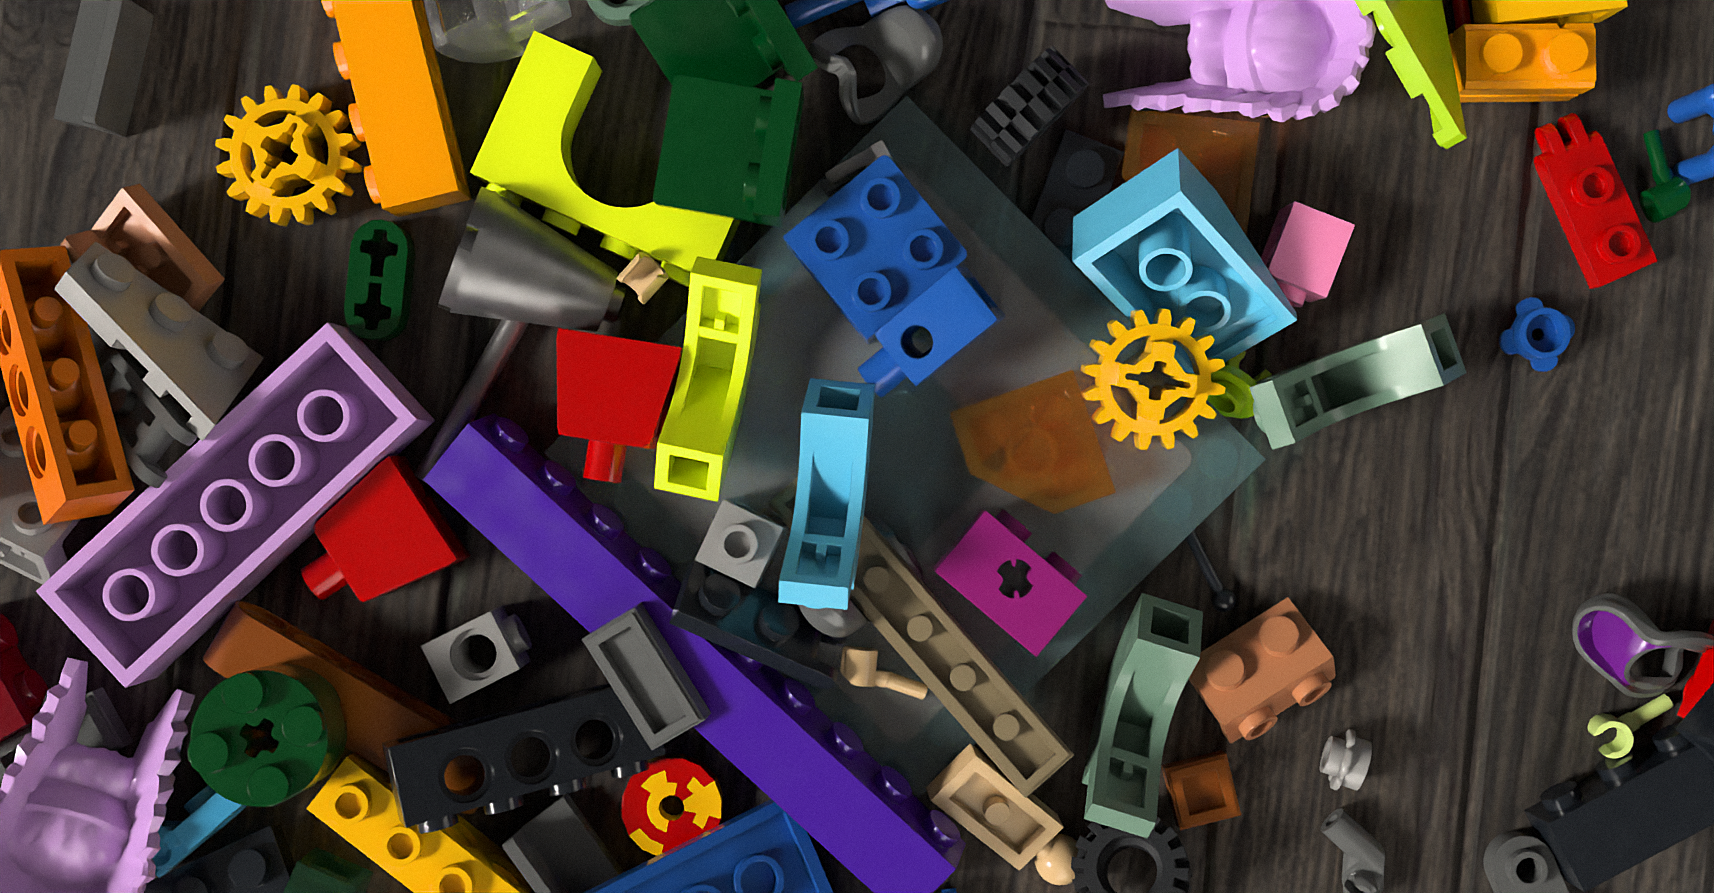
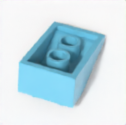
[1072,148,1297,373]

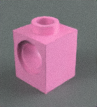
[1260,201,1355,307]

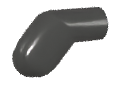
[1320,808,1385,893]

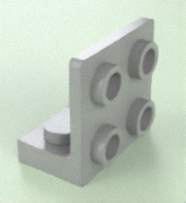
[0,405,80,585]

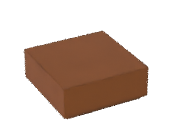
[1161,750,1241,830]

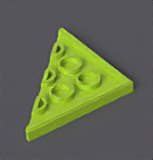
[1354,0,1467,149]

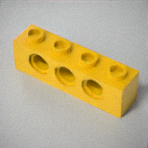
[306,753,535,893]

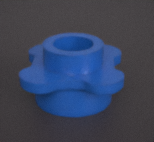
[1499,297,1575,372]

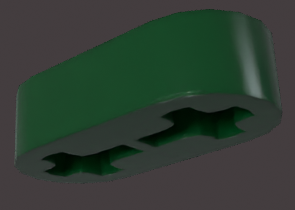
[344,219,416,342]

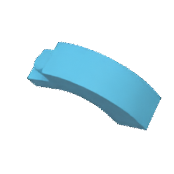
[778,378,875,610]

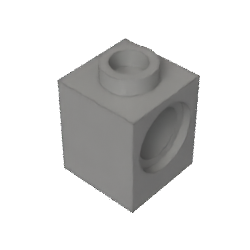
[695,498,787,588]
[421,605,532,704]

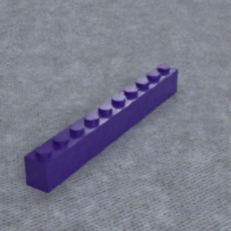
[423,413,966,893]

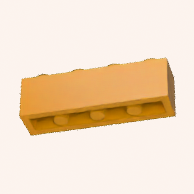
[321,0,472,217]

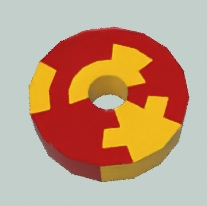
[622,754,723,856]

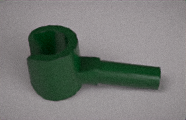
[1639,130,1691,223]

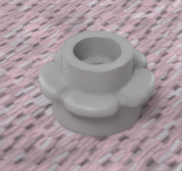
[1319,729,1372,790]

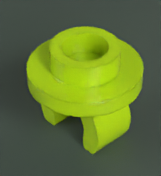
[1207,351,1271,418]

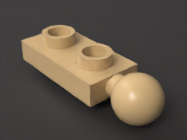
[926,743,1078,885]

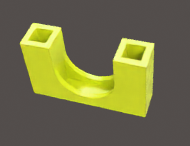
[470,30,741,287]

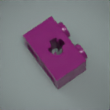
[933,508,1087,657]

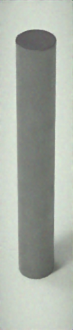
[414,320,529,483]

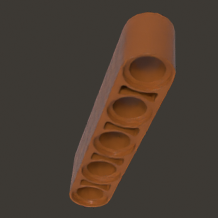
[203,601,478,814]

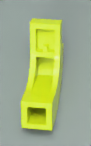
[654,256,762,502]

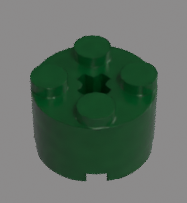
[187,664,348,807]

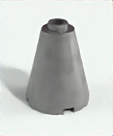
[438,187,626,332]

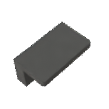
[53,0,154,137]
[502,794,624,893]

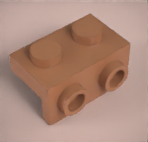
[60,184,225,312]
[1189,597,1336,743]

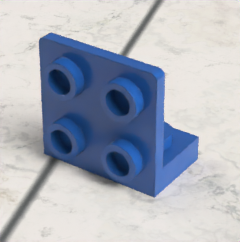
[783,155,967,345]

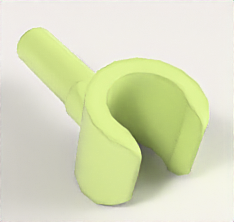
[1588,694,1673,759]

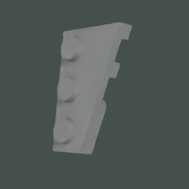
[54,241,264,442]

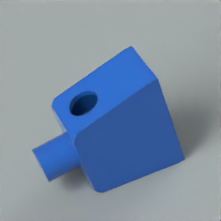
[858,266,1007,398]

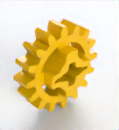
[215,84,362,227]
[1080,308,1226,450]

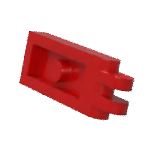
[1534,112,1658,289]

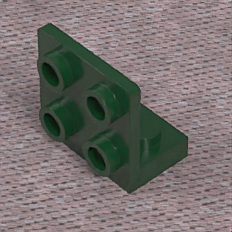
[629,0,818,87]
[653,75,804,227]

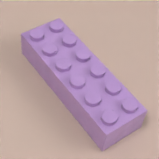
[36,322,435,688]

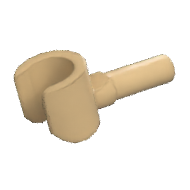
[616,252,669,305]
[840,646,928,700]

